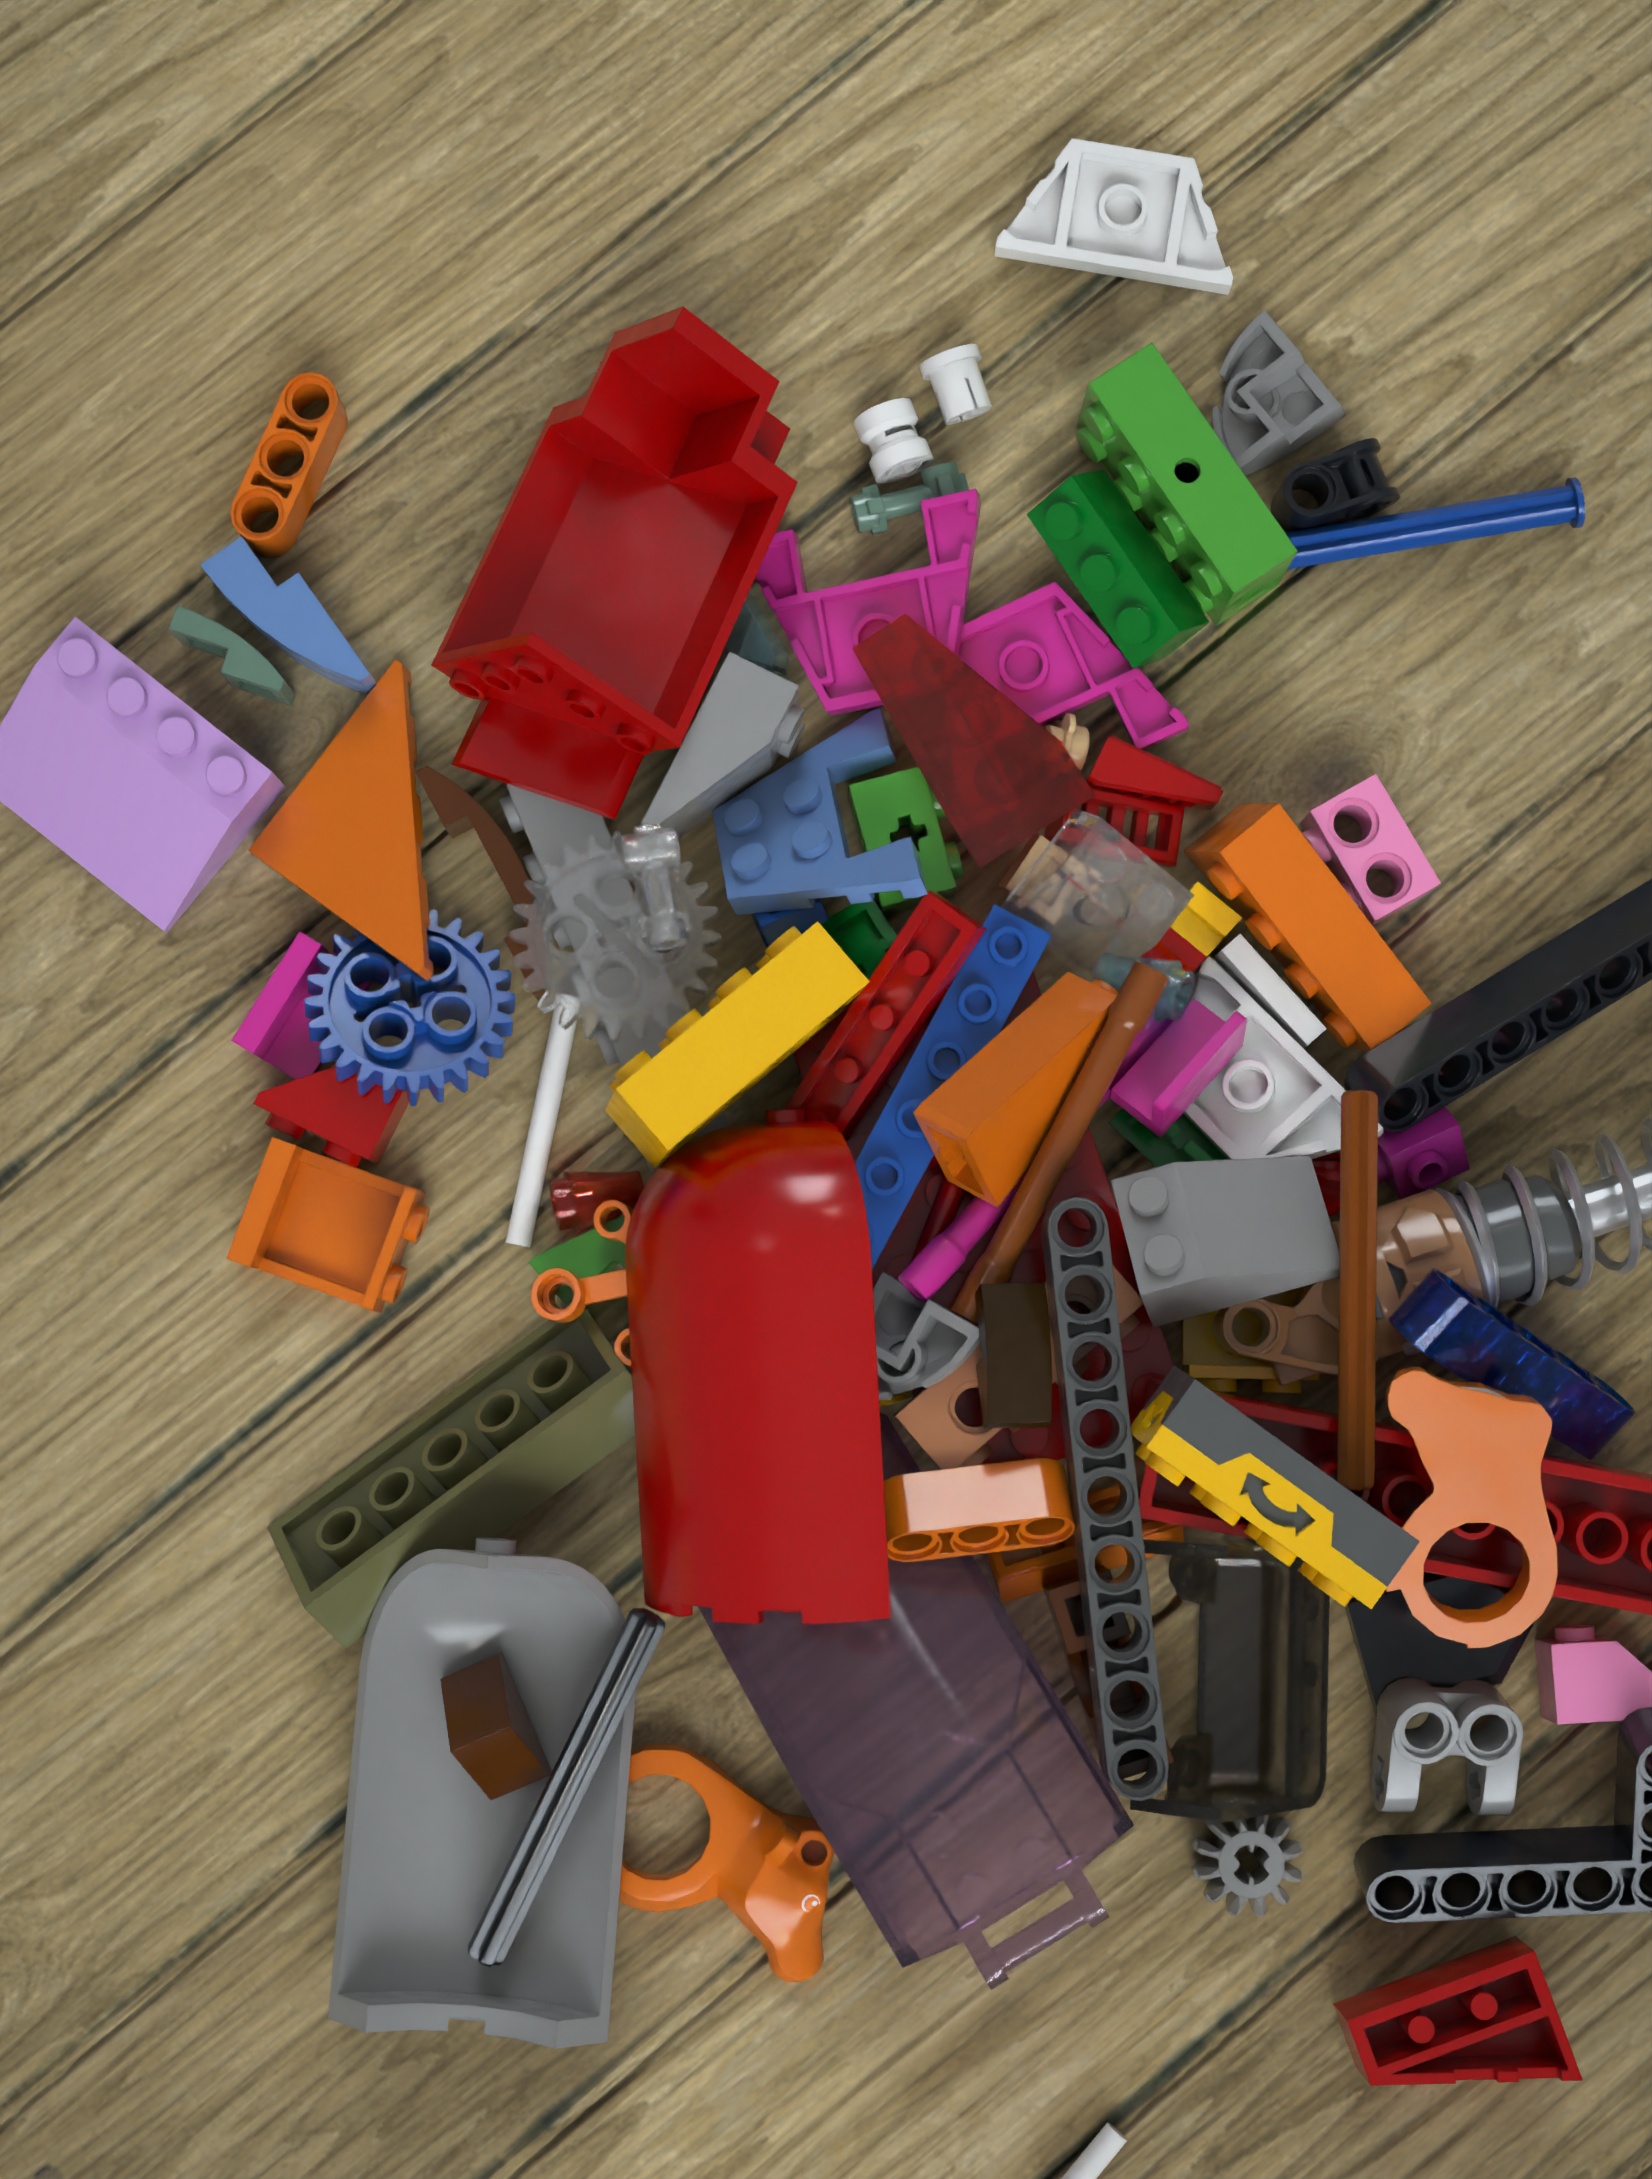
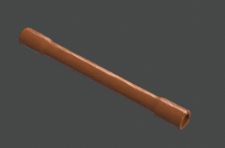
[951,960,1170,1324]

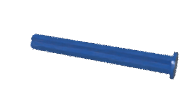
[1285,477,1585,569]

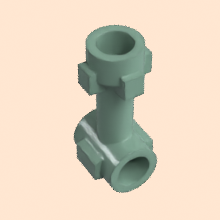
[850,462,969,536]

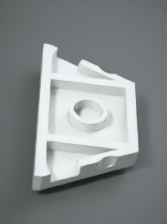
[994,138,1233,295]
[1183,956,1383,1160]

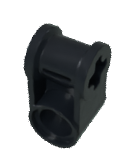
[1271,438,1400,532]

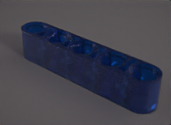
[1388,1268,1636,1460]

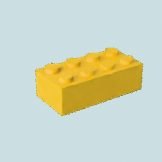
[605,921,870,1169]

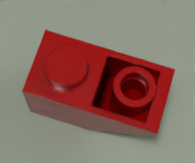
[253,1066,409,1168]

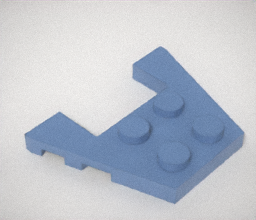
[712,708,928,915]

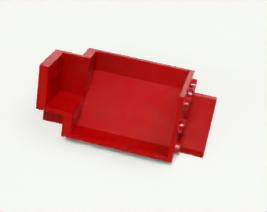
[431,306,798,820]

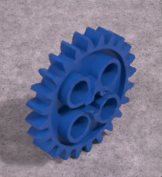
[305,910,515,1106]

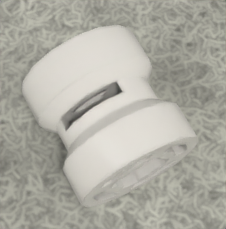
[854,398,934,484]

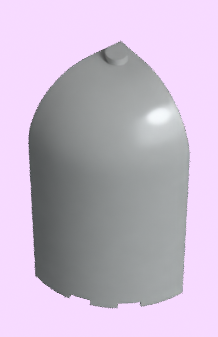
[328,1538,636,2049]

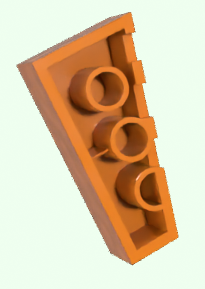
[1183,803,1432,1051]

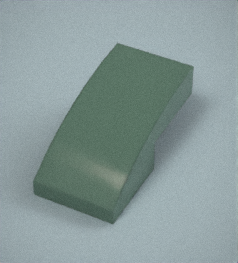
[169,605,295,706]

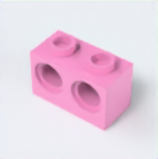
[1300,774,1441,925]

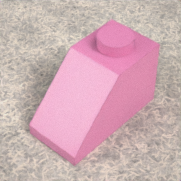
[1535,1625,1652,1725]

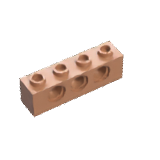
[893,1266,1143,1470]

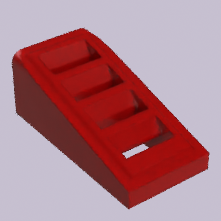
[1085,735,1224,810]
[1044,781,1185,868]

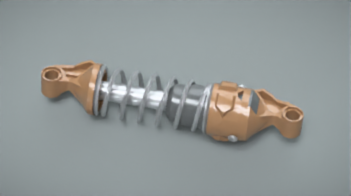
[1213,1117,1652,1385]

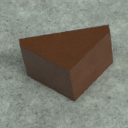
[440,1652,552,1800]

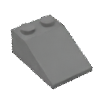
[641,652,805,853]
[1111,1156,1340,1328]

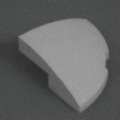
[1213,310,1346,475]
[873,1272,980,1400]

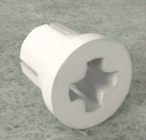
[919,344,992,425]

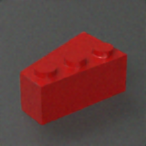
[1333,1936,1583,2086]

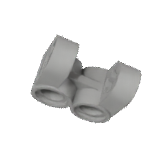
[1371,1677,1523,1816]

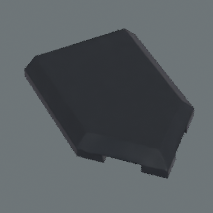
[1345,1572,1535,1717]

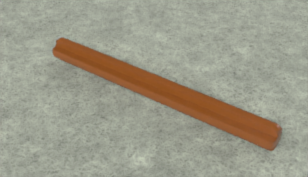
[1337,1090,1378,1491]

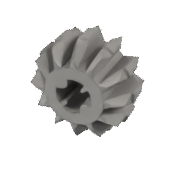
[1191,1802,1303,1917]

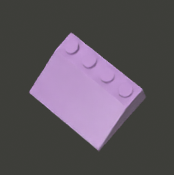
[0,617,286,933]

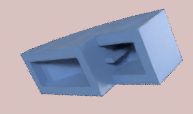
[200,536,376,695]

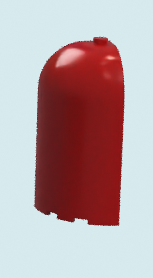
[625,1108,891,1624]

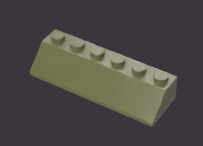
[267,1307,635,1649]

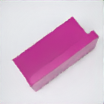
[231,931,372,1079]
[1111,998,1247,1138]

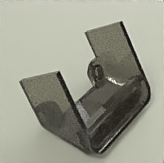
[1130,1538,1330,1823]

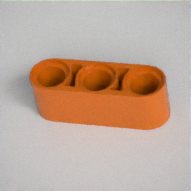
[230,372,348,558]
[884,1458,1076,1562]

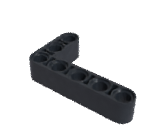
[1353,1707,1652,1923]

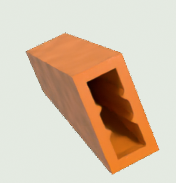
[913,972,1118,1208]

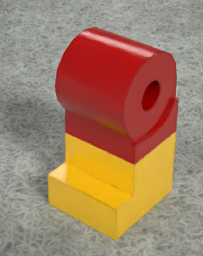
[1122,881,1242,1004]

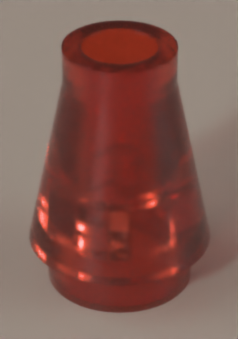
[549,1170,644,1234]

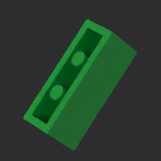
[1027,469,1210,669]

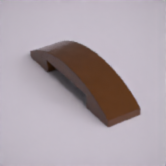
[415,766,552,1003]

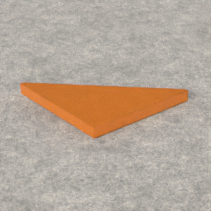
[248,659,434,981]

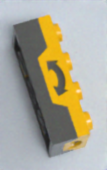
[1131,1366,1420,1609]

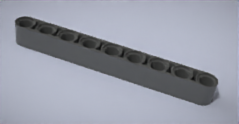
[1041,1197,1169,1801]

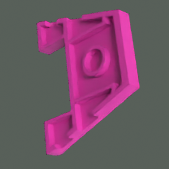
[756,489,981,716]
[946,582,1189,834]

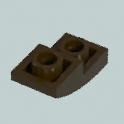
[975,1283,1052,1428]

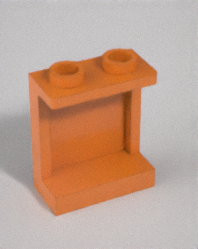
[226,1137,430,1313]

